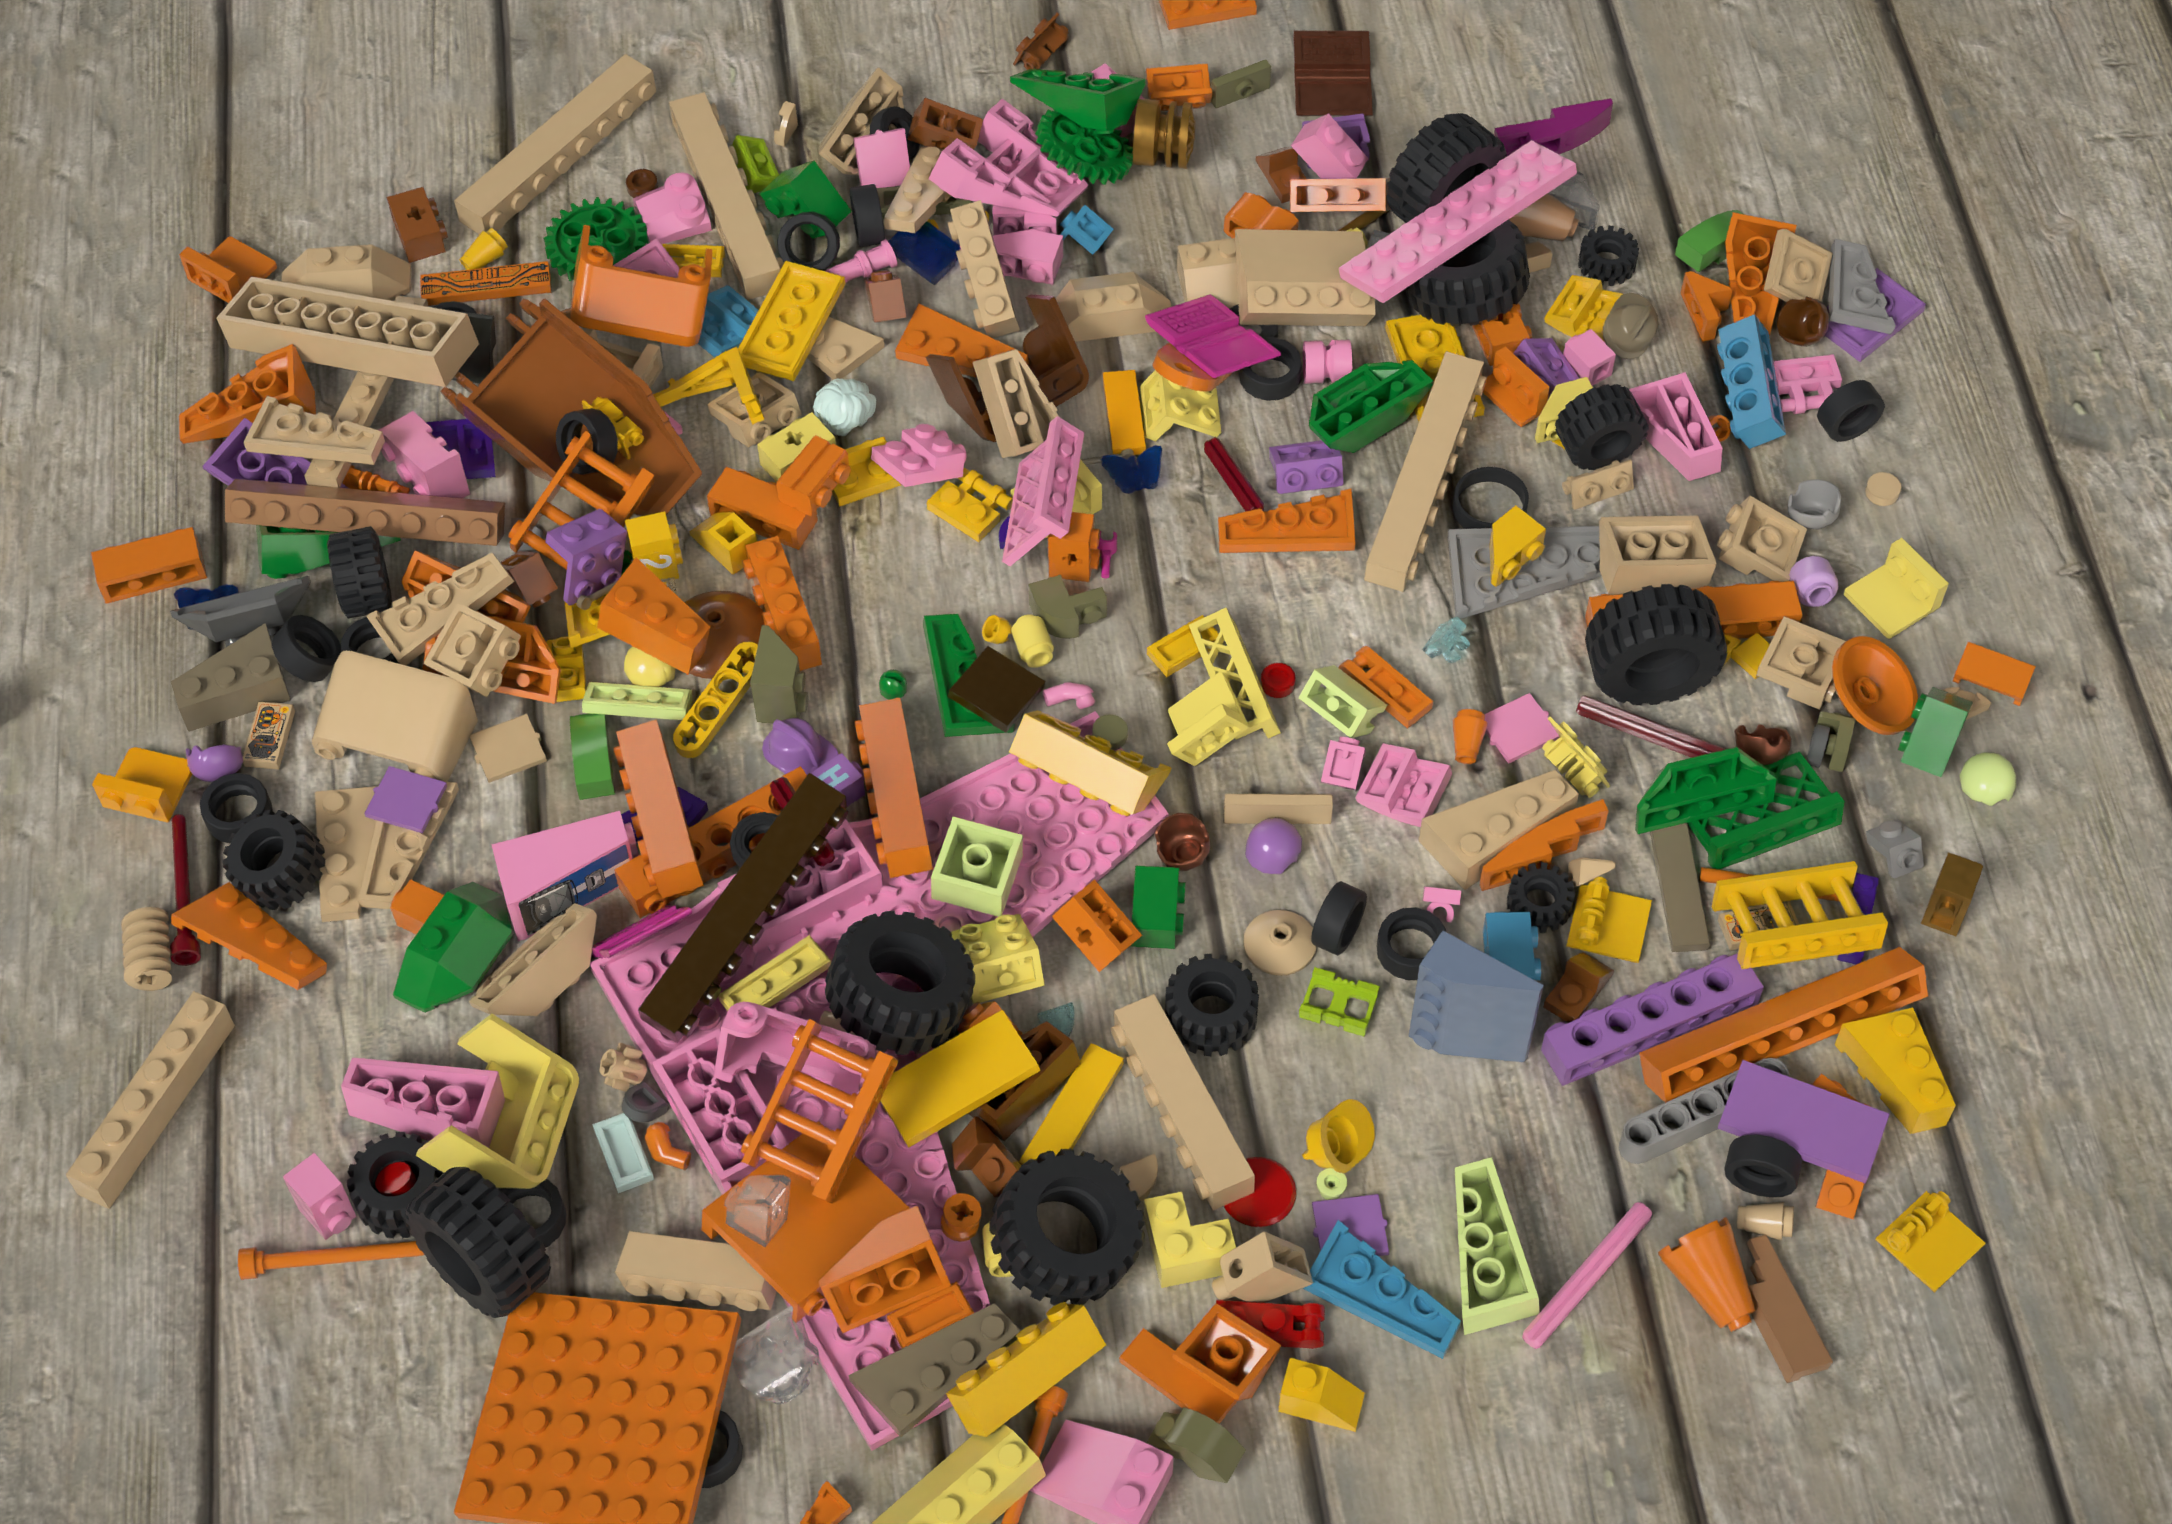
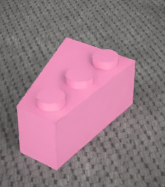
[379,411,470,499]

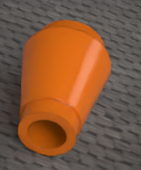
[1453,709,1488,764]

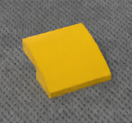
[1544,275,1623,342]

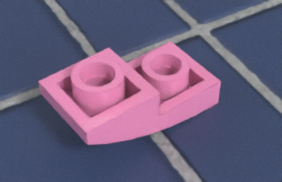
[993,205,1057,235]

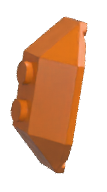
[401,550,531,623]
[423,615,561,704]

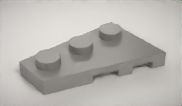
[1829,239,1896,334]

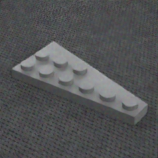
[1447,526,1602,620]

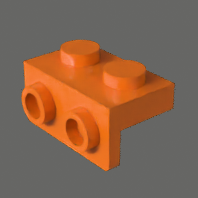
[1146,63,1212,111]

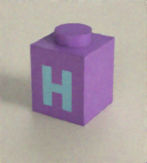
[811,753,865,807]

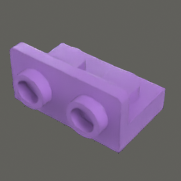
[1513,338,1580,401]
[1269,440,1343,494]

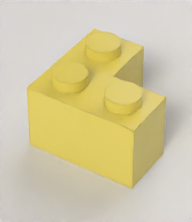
[1144,1192,1236,1288]

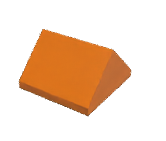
[1172,1303,1281,1401]

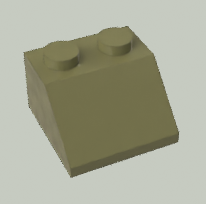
[750,625,808,724]

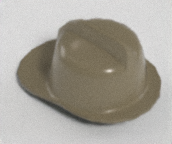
[1603,293,1659,359]

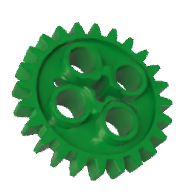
[1035,109,1133,185]
[544,197,649,281]

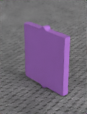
[364,766,447,833]
[1312,1194,1389,1256]

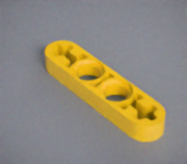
[673,642,758,758]

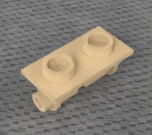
[1562,459,1634,510]

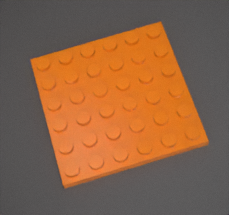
[454,1292,742,1524]

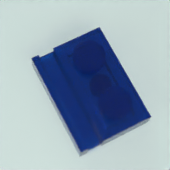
[888,221,960,285]

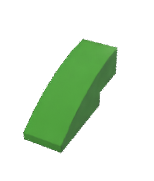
[1675,210,1743,272]
[570,713,615,800]

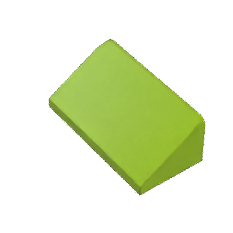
[731,135,779,193]

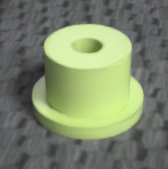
[1316,1168,1347,1200]

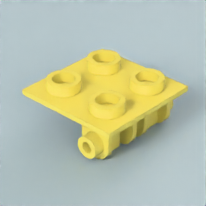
[1542,717,1610,798]

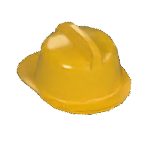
[1302,1099,1375,1174]

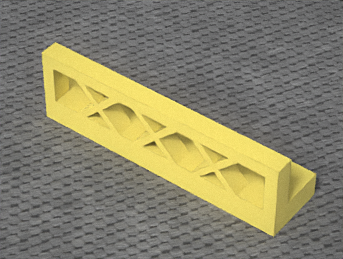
[1189,608,1281,740]

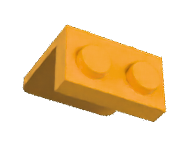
[92,747,192,823]

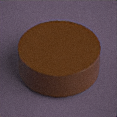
[626,169,658,198]

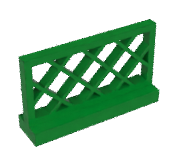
[1687,751,1845,870]

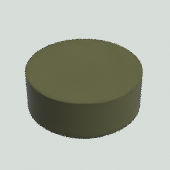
[1092,714,1128,750]

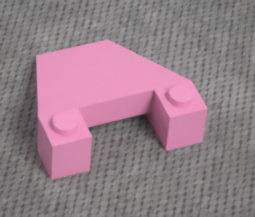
[928,99,1088,217]

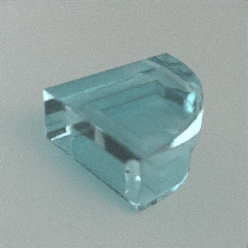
[1037,1002,1075,1037]

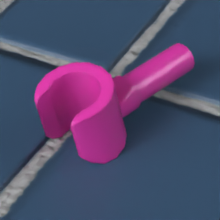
[1098,531,1117,579]

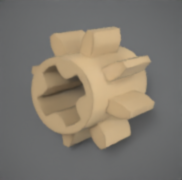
[600,1043,647,1092]

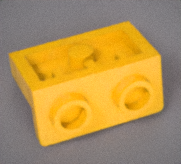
[832,437,901,507]

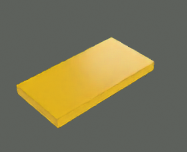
[738,261,846,381]
[1385,315,1485,422]
[880,1010,1040,1148]

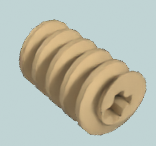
[121,907,172,991]

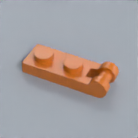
[1338,646,1433,729]

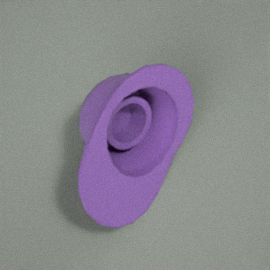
[762,718,839,775]

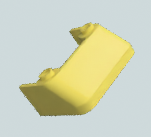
[416,1014,579,1189]

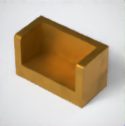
[1921,852,1983,936]

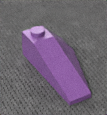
[202,418,350,489]

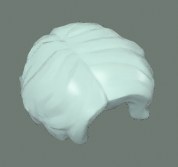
[813,378,876,436]

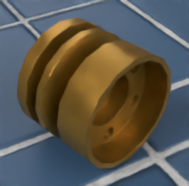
[1133,99,1196,169]

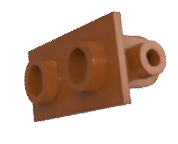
[1013,13,1069,70]

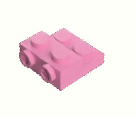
[871,424,967,487]

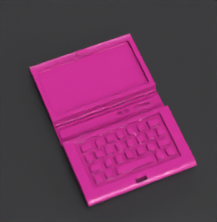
[1145,294,1281,378]
[591,905,692,959]

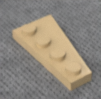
[884,146,951,233]
[315,786,377,922]

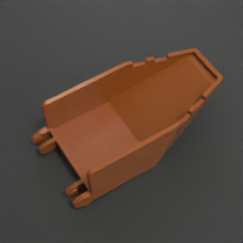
[440,298,702,517]

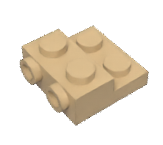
[707,372,802,448]
[1716,496,1807,582]
[423,602,521,697]
[1756,617,1846,710]

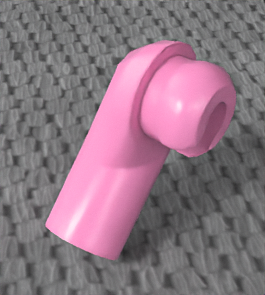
[1042,682,1095,709]

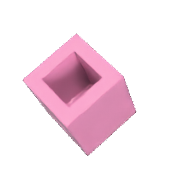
[1563,329,1616,386]

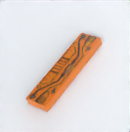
[420,261,552,306]

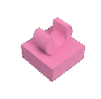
[1422,886,1461,922]

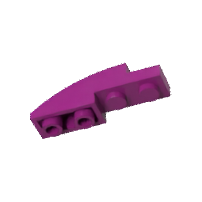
[1494,98,1613,156]

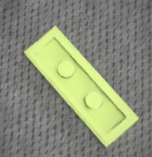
[582,682,693,720]

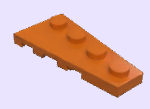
[171,882,327,990]

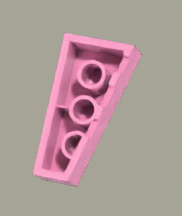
[341,1057,505,1148]

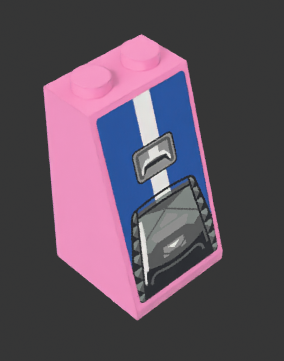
[491,811,639,941]

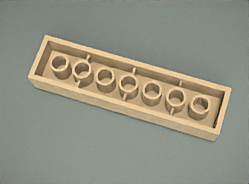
[216,276,479,387]

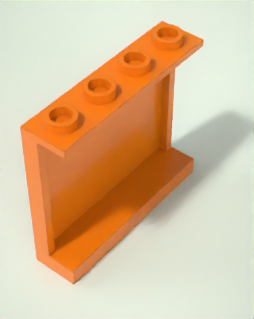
[701,1121,910,1323]

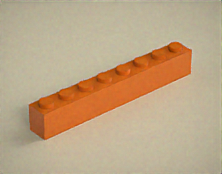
[1639,947,1928,1103]

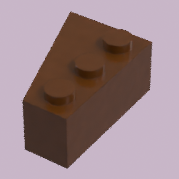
[968,1021,1081,1142]

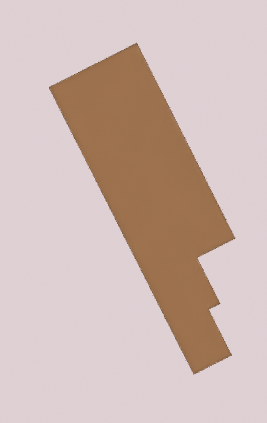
[1747,1235,1833,1383]

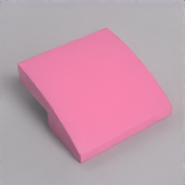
[1355,743,1452,827]

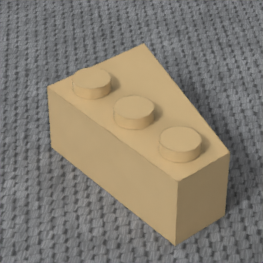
[973,349,1059,458]

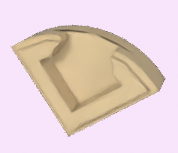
[774,101,798,147]
[1943,687,1991,720]
[1120,1154,1158,1201]

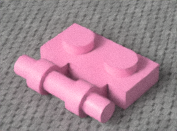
[1773,354,1842,414]

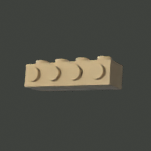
[947,200,1020,338]
[615,1231,777,1311]

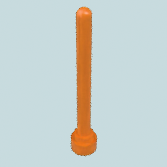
[238,1241,425,1280]
[1001,1385,1068,1524]

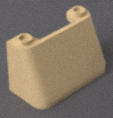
[312,651,478,782]

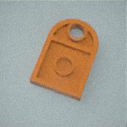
[1152,343,1232,391]

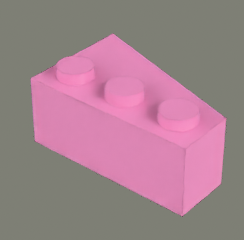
[1629,372,1723,481]

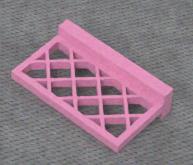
[1002,416,1084,566]

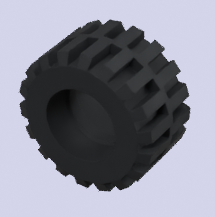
[1555,384,1649,470]
[327,526,392,619]
[222,810,326,910]
[1165,953,1259,1057]
[346,1132,444,1239]

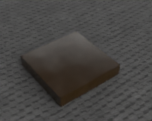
[948,646,1046,733]

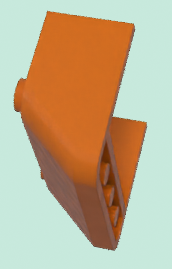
[570,225,712,347]

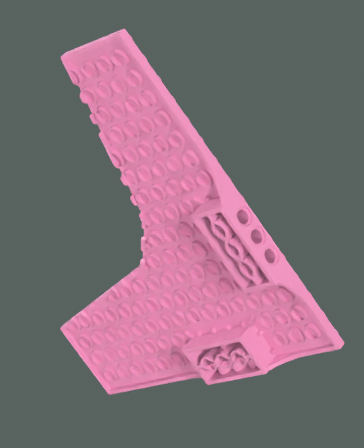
[590,711,1169,1451]

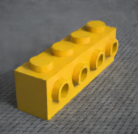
[946,1302,1106,1437]

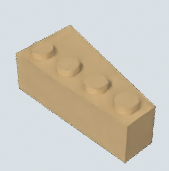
[1419,770,1579,890]

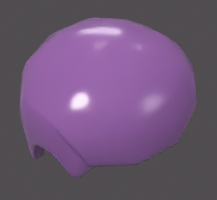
[186,744,243,782]
[1245,817,1302,874]

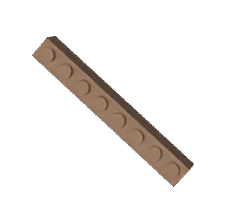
[225,479,505,546]

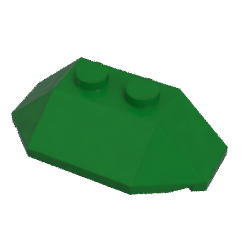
[1309,360,1433,453]
[1635,747,1777,834]
[393,882,513,1013]

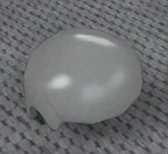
[1788,479,1841,530]

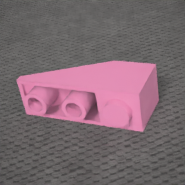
[960,229,1063,285]

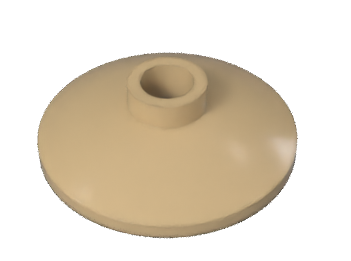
[1244,910,1316,976]

